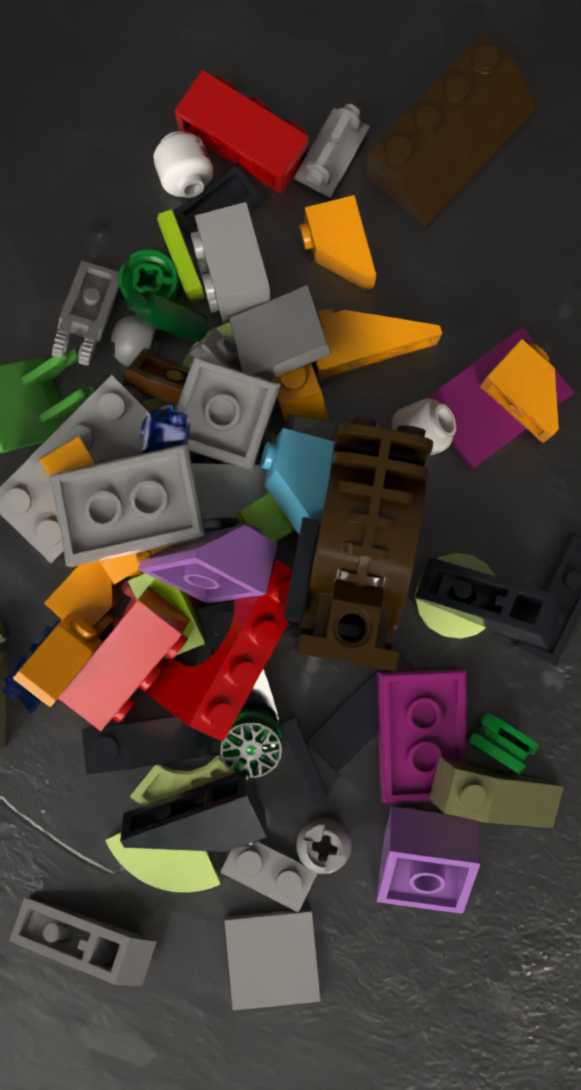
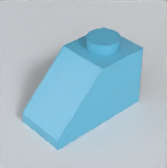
[261,428,335,535]

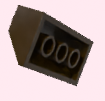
[365,33,537,228]

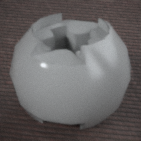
[111,315,160,367]
[296,817,352,874]

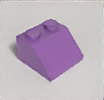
[138,523,278,603]
[377,807,481,914]

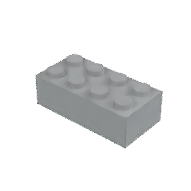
[0,375,171,563]

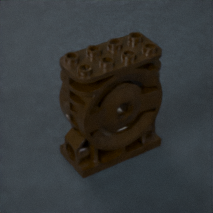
[297,416,434,672]

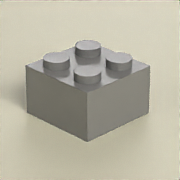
[190,202,270,324]

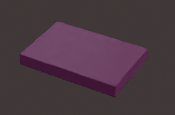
[427,327,574,470]
[377,667,468,804]

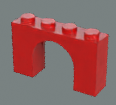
[145,559,311,742]

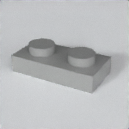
[220,840,318,913]

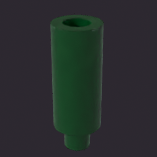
[126,291,208,344]

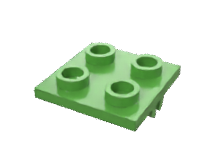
[0,348,95,453]

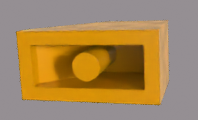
[299,195,377,291]
[480,339,559,443]
[270,363,334,441]
[44,561,119,638]
[13,615,103,708]

